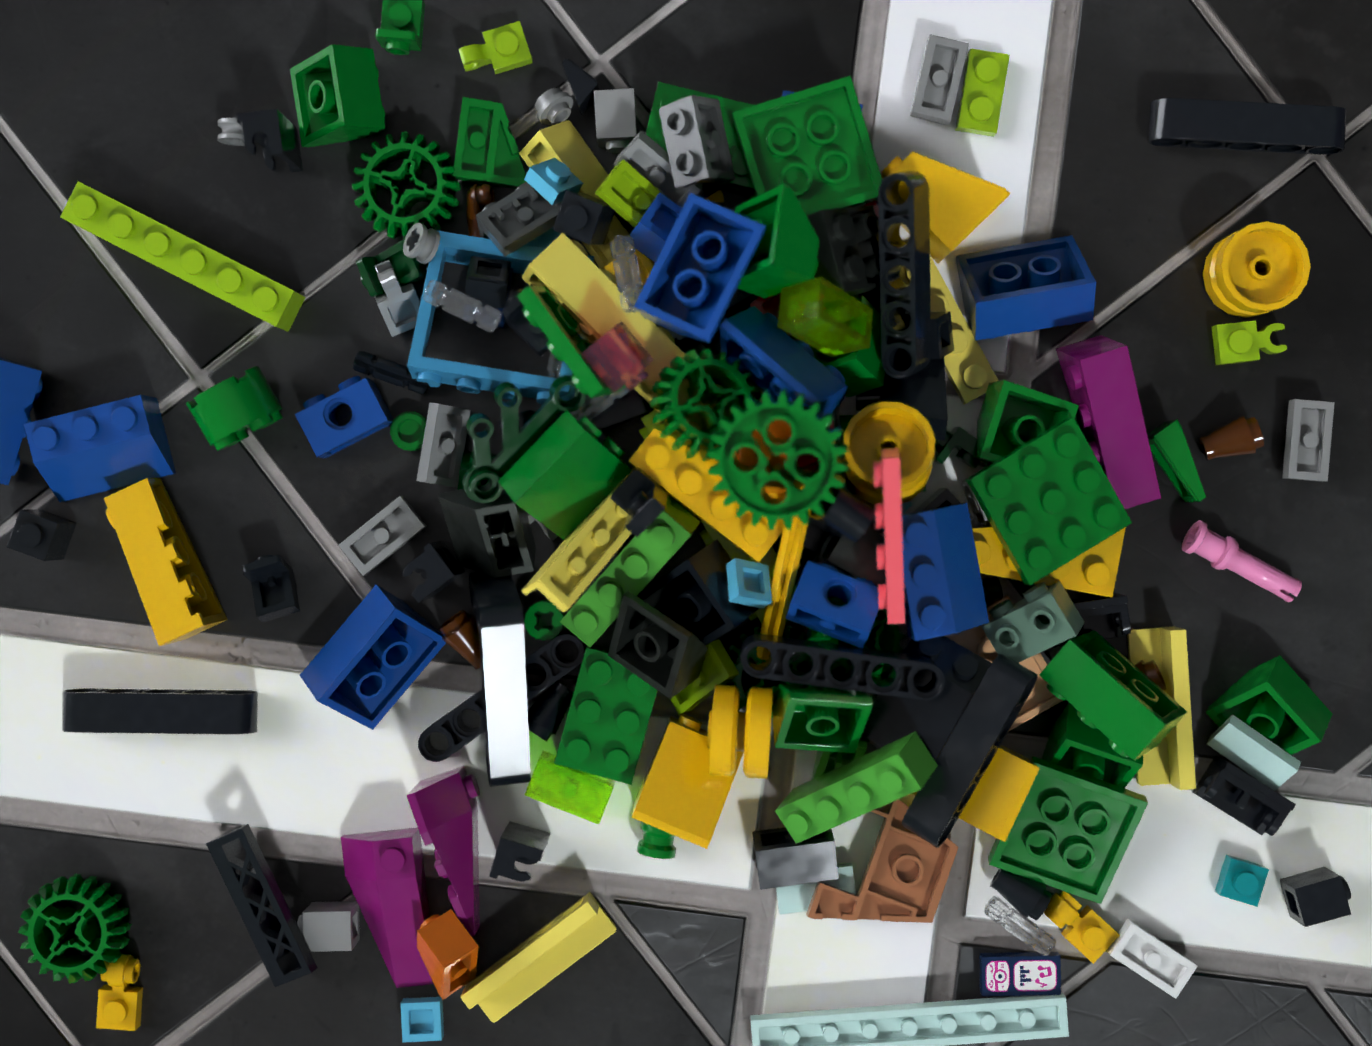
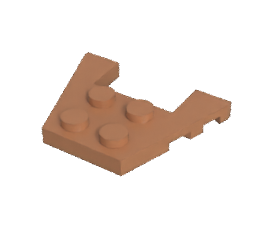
[806,799,959,923]

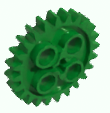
[707,388,849,530]

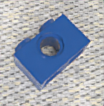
[295,376,394,458]
[785,561,879,649]

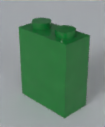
[498,410,632,540]

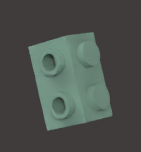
[982,581,1085,663]

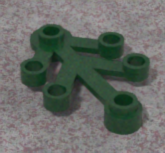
[463,375,586,503]

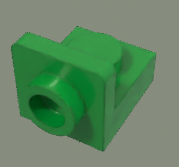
[375,0,425,55]

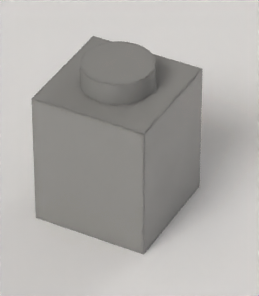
[594,88,637,153]
[297,901,360,952]

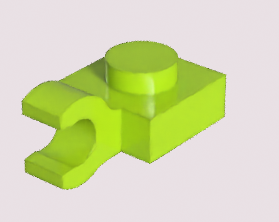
[458,21,533,75]

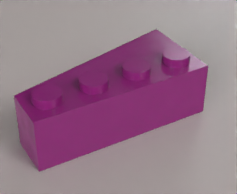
[1056,335,1161,509]

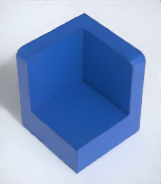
[626,192,682,262]

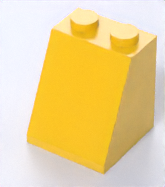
[877,151,1010,264]
[632,714,744,849]
[911,745,1040,842]

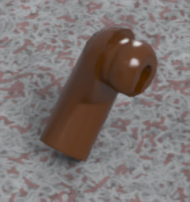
[467,184,495,238]

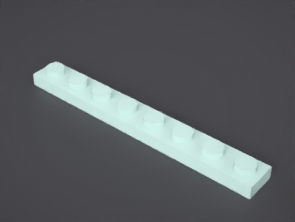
[750,993,1069,1046]

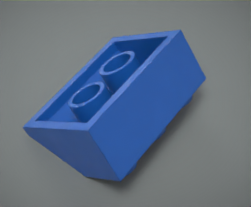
[634,193,767,343]
[956,235,1096,341]
[720,306,847,417]
[0,358,42,486]
[24,395,176,502]
[902,503,989,641]
[300,584,446,730]

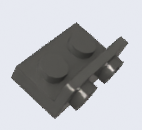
[659,95,736,189]
[476,182,562,257]

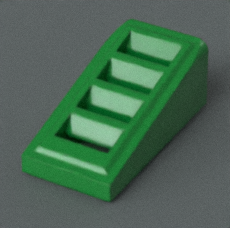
[1147,419,1206,502]

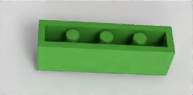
[560,496,700,648]
[775,731,938,844]

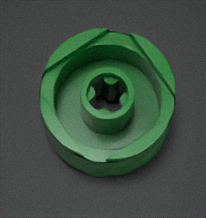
[186,366,283,451]

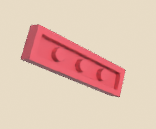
[874,448,905,624]

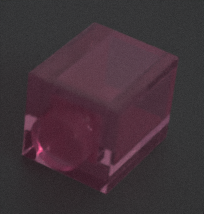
[581,321,653,393]

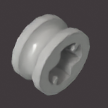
[217,118,245,146]
[403,223,440,264]

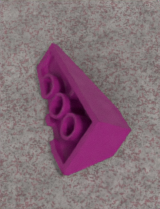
[406,766,480,936]
[341,827,434,988]

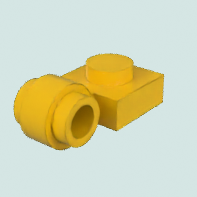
[1044,891,1120,964]
[96,954,143,1031]

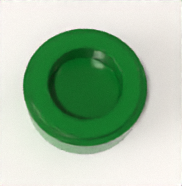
[390,411,427,451]

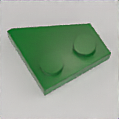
[452,97,526,189]

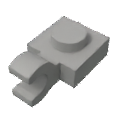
[374,260,420,337]

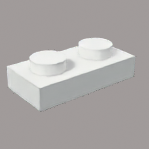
[1106,919,1198,999]

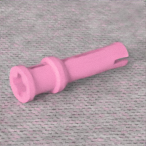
[1181,520,1302,603]

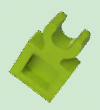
[1212,320,1287,365]

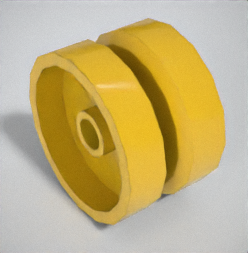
[1203,221,1311,318]
[843,401,935,505]
[707,684,773,779]

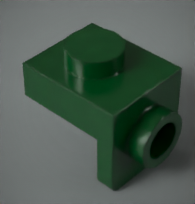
[356,239,427,297]

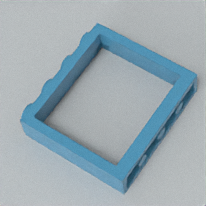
[407,230,594,405]

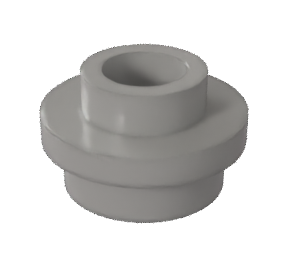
[535,88,573,125]

